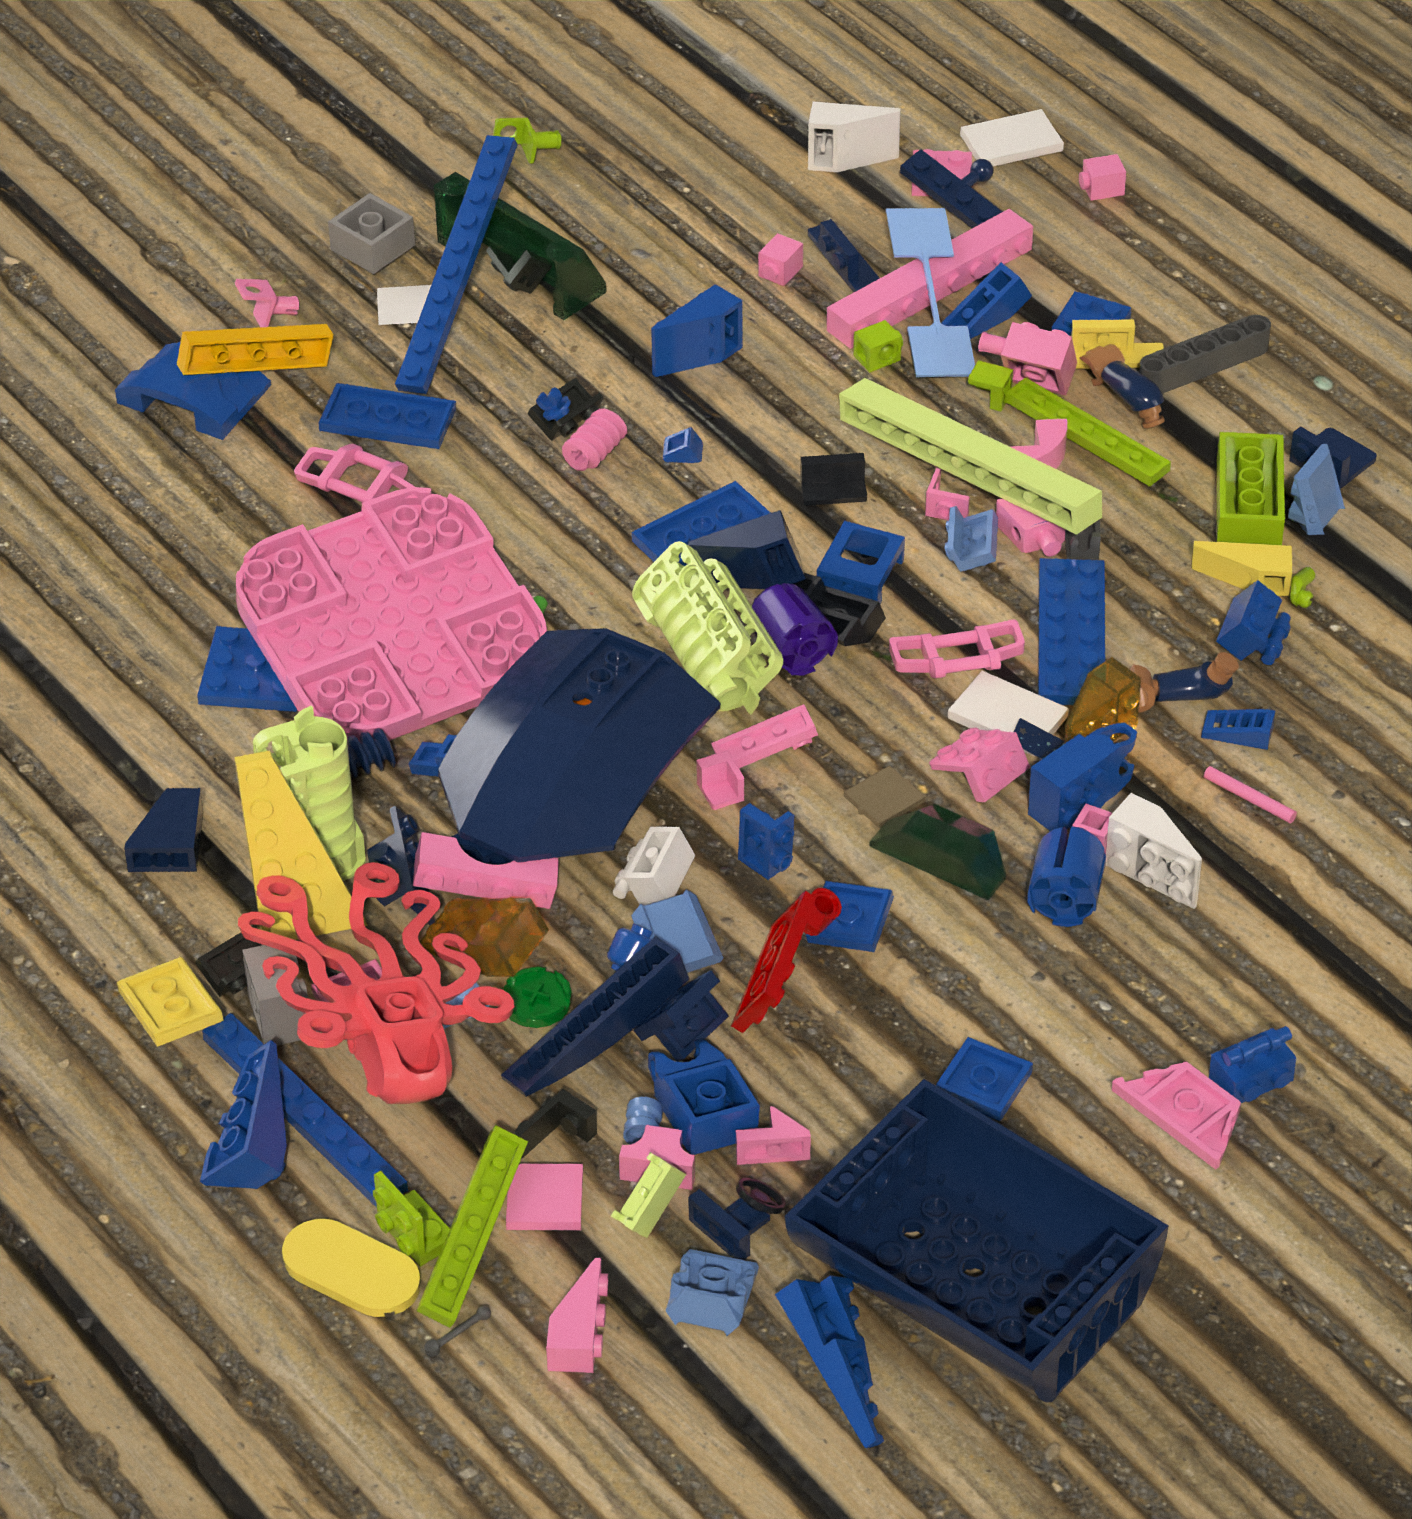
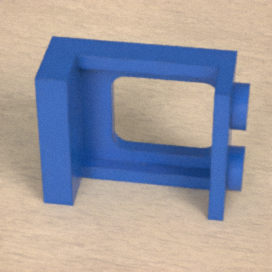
[817,521,905,604]

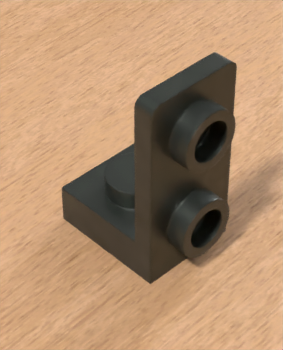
[486,246,552,294]
[515,1089,597,1158]

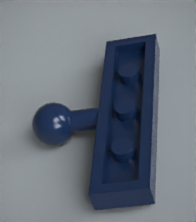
[900,149,1003,228]

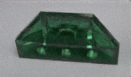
[869,804,1006,900]

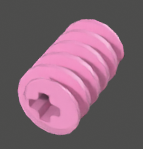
[562,408,627,471]

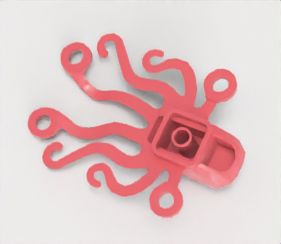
[238,862,514,1104]

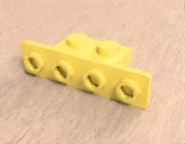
[1071,319,1164,369]

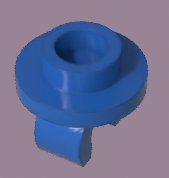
[536,387,571,421]

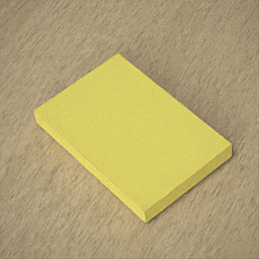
[117,957,224,1047]

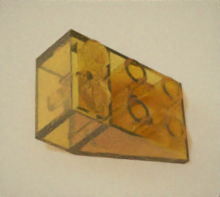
[1064,657,1141,744]
[419,897,549,977]

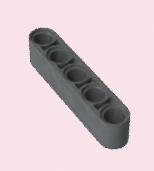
[1139,315,1271,394]

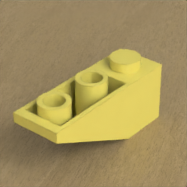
[1192,541,1292,596]

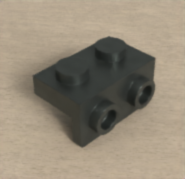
[527,378,604,441]
[195,925,262,997]

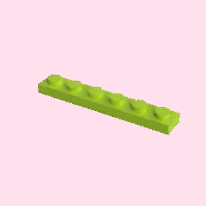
[1005,377,1171,486]
[416,1125,528,1328]

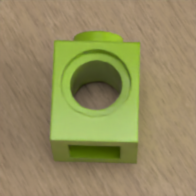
[853,320,903,373]

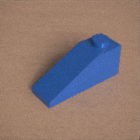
[941,262,1032,339]

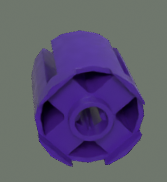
[752,583,838,676]

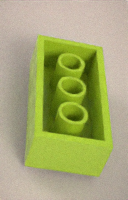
[1217,432,1285,545]

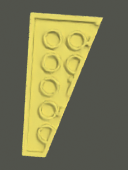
[234,750,368,940]

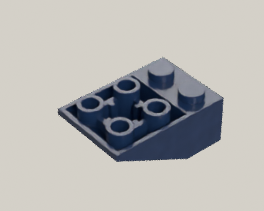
[688,510,806,589]

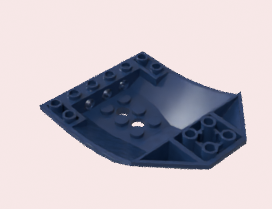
[438,628,721,863]

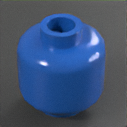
[607,923,653,971]

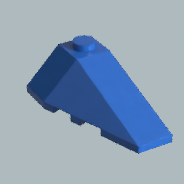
[200,1040,287,1189]

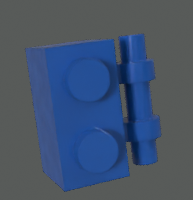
[1216,580,1291,665]
[1209,1026,1296,1103]

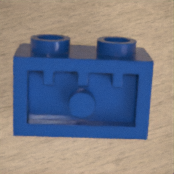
[738,803,794,880]

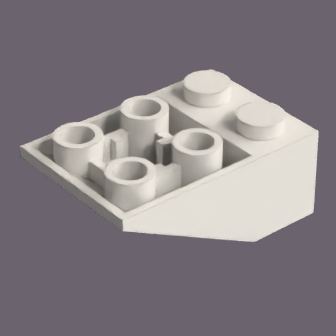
[808,102,900,172]
[1106,793,1202,909]

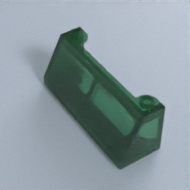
[434,172,607,320]

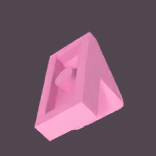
[736,1106,811,1165]

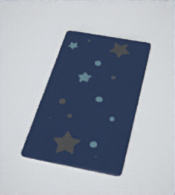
[1014,718,1066,759]

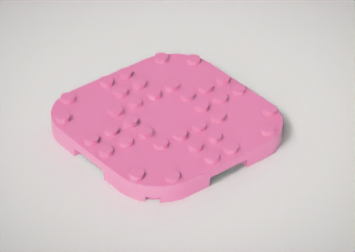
[236,487,547,742]

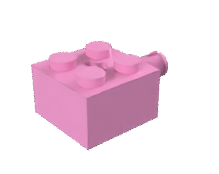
[978,322,1077,396]

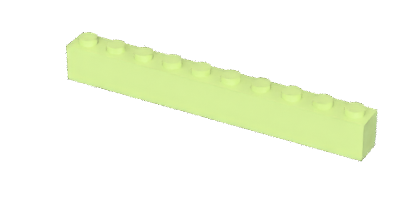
[839,378,1102,535]

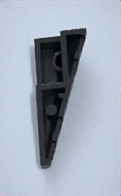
[793,573,886,646]

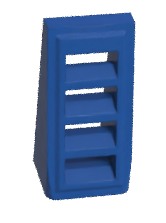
[1201,709,1275,750]

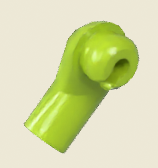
[1290,567,1315,608]

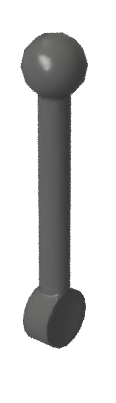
[424,1306,491,1357]

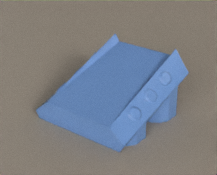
[1288,444,1345,535]
[631,889,723,973]
[665,1249,759,1336]

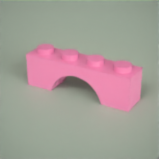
[413,832,559,909]

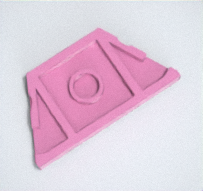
[1112,1062,1241,1170]

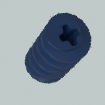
[347,728,395,779]

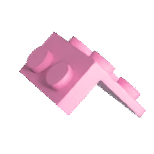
[929,728,1030,802]

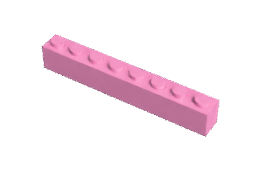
[827,209,1033,349]

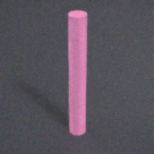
[1204,766,1297,824]

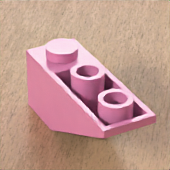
[546,1258,608,1373]

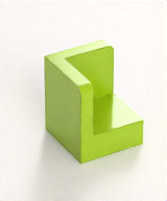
[968,360,1013,412]

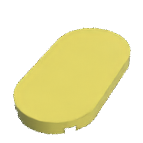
[282,1219,420,1317]

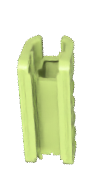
[632,541,783,714]
[253,705,366,881]

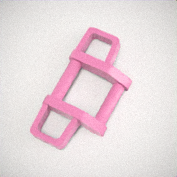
[294,444,415,503]
[889,619,1025,679]

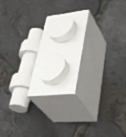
[612,827,695,906]

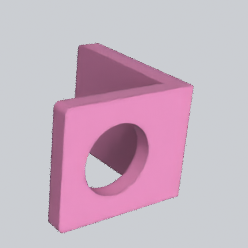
[925,468,970,520]

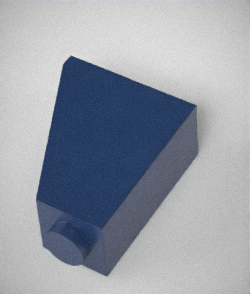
[124,788,204,872]

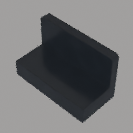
[800,453,867,506]

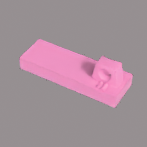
[711,704,818,768]

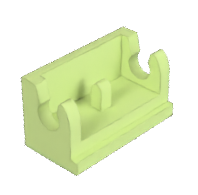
[611,1152,687,1238]

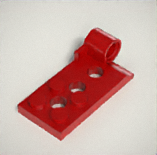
[731,888,842,1033]

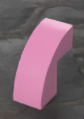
[1011,419,1067,469]

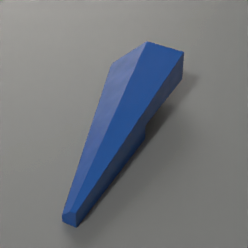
[775,1275,884,1449]

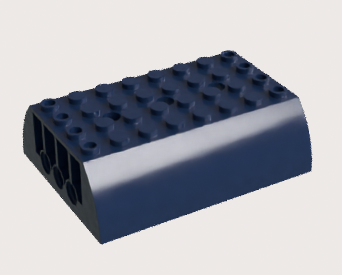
[785,1079,1169,1403]

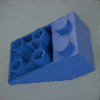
[651,284,743,377]

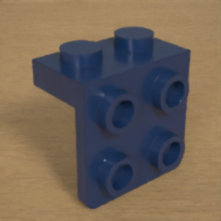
[1289,426,1377,489]

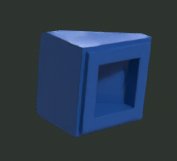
[663,427,703,463]

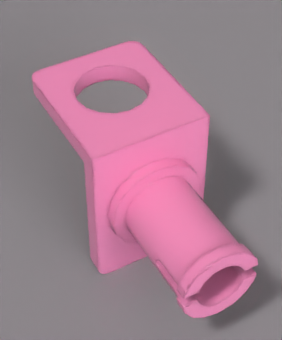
[235,279,299,327]

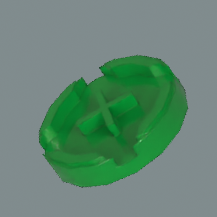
[502,967,572,1028]

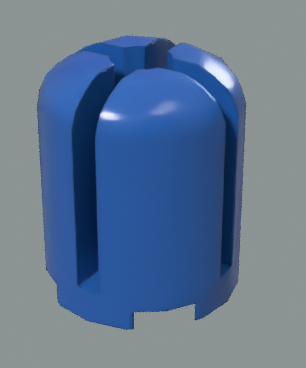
[1027,826,1106,927]

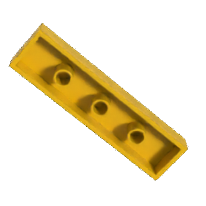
[177,324,334,375]

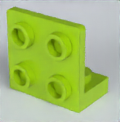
[373,1171,450,1267]

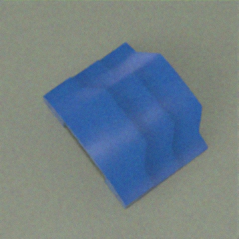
[115,341,271,440]

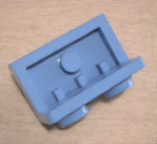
[945,506,998,572]

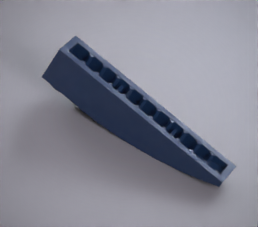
[501,936,689,1097]

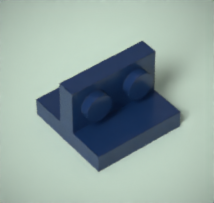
[633,970,729,1062]

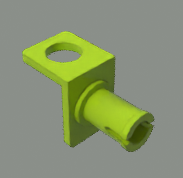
[493,118,561,164]

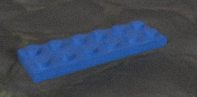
[1038,558,1106,707]

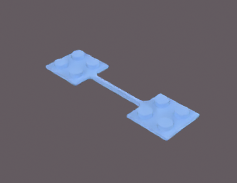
[886,208,975,377]

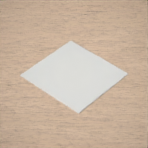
[377,285,431,325]

